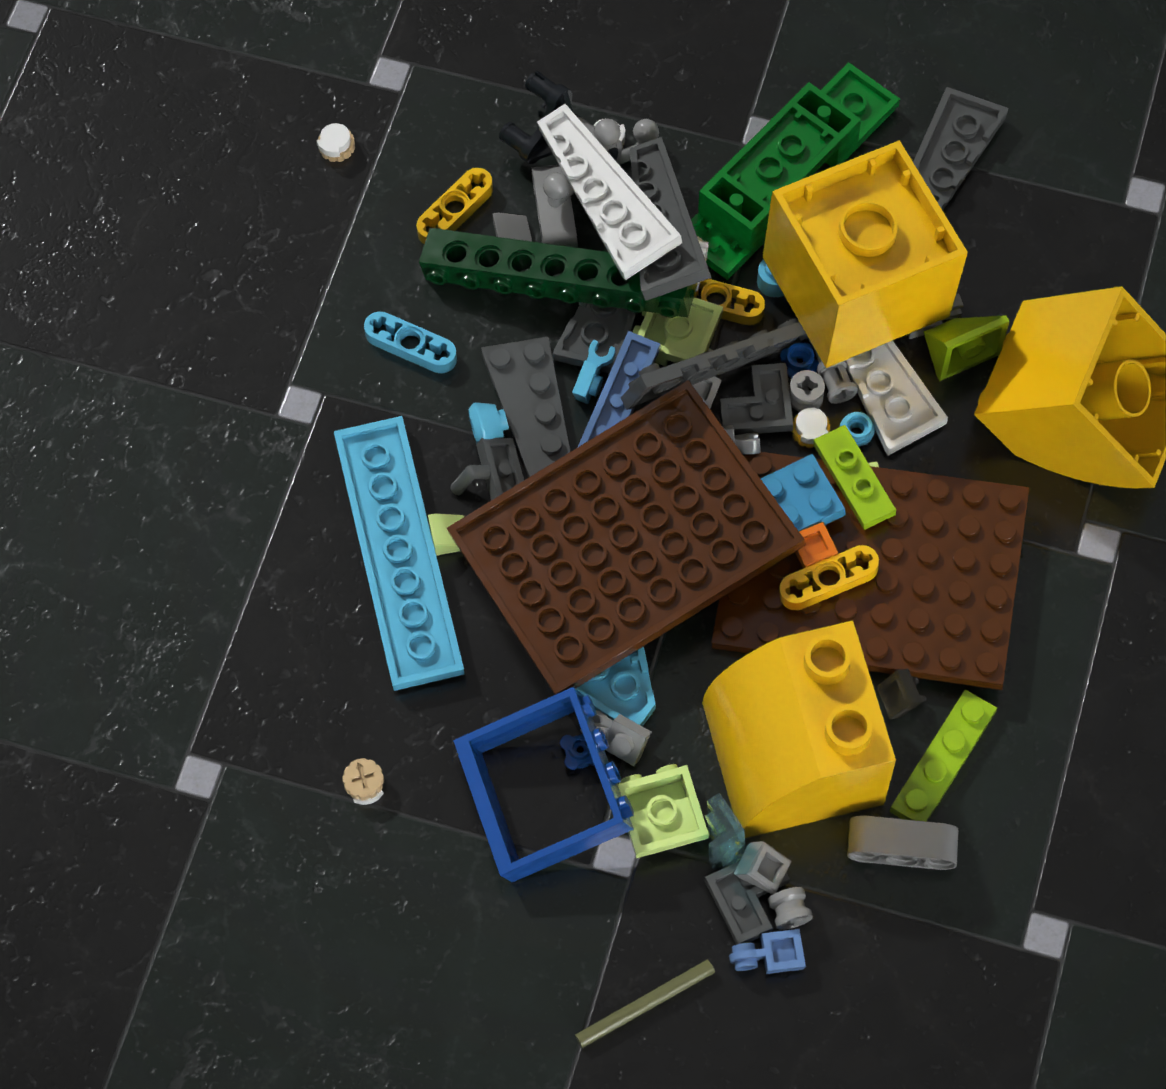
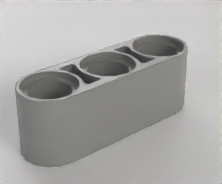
[531,164,578,248]
[847,816,959,870]

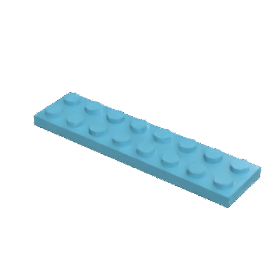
[334,416,465,691]

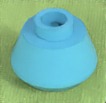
[468,402,509,443]

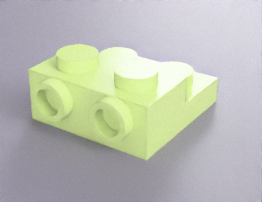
[633,297,723,366]
[617,764,709,859]

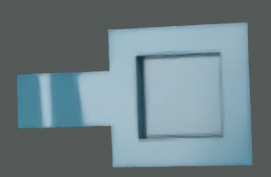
[572,340,616,404]

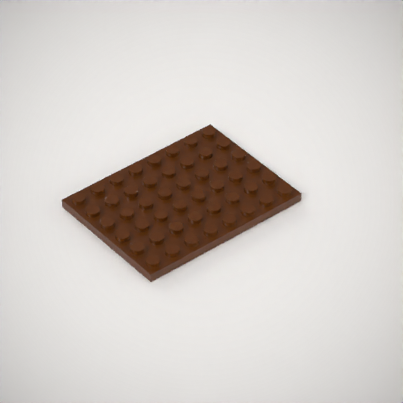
[447,380,805,695]
[711,452,1029,690]

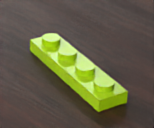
[889,689,997,822]

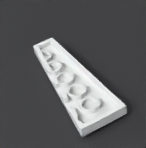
[537,104,682,280]
[846,340,948,456]

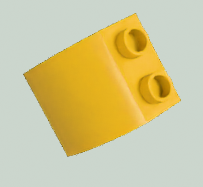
[974,286,1166,488]
[702,621,896,839]

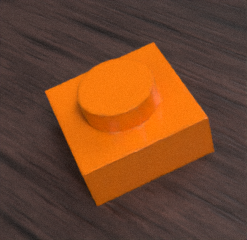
[795,522,838,568]

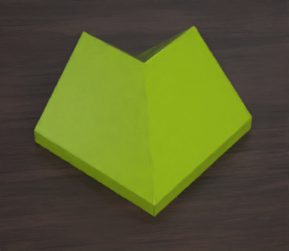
[924,316,1010,381]

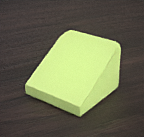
[428,514,464,556]

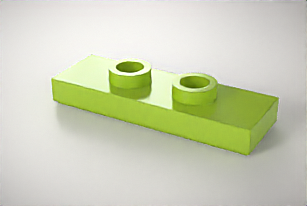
[814,425,896,530]

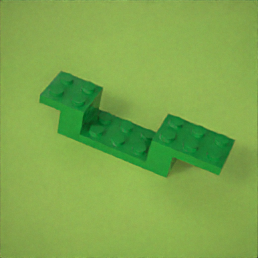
[691,62,900,280]

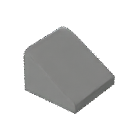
[493,213,532,242]
[734,841,792,894]

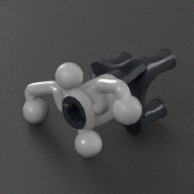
[499,71,659,208]

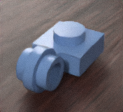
[729,929,806,974]

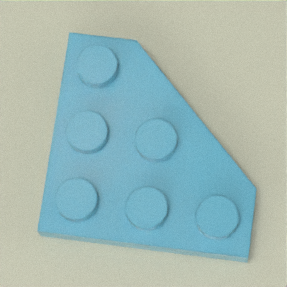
[576,646,656,727]

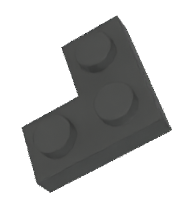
[720,363,793,435]
[705,846,790,945]

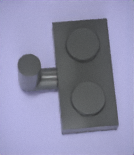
[450,438,524,500]

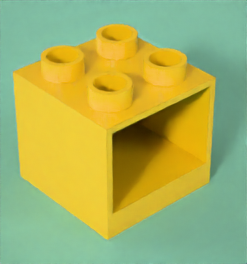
[763,140,968,368]

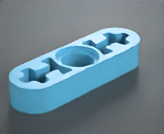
[364,311,457,373]

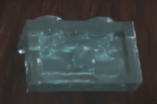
[705,793,745,870]

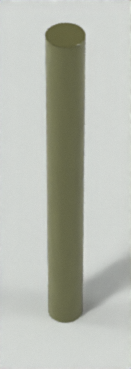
[575,959,715,1048]

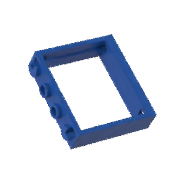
[453,687,634,883]

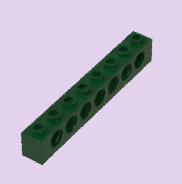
[419,228,698,318]

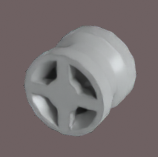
[790,370,825,413]
[768,887,813,930]

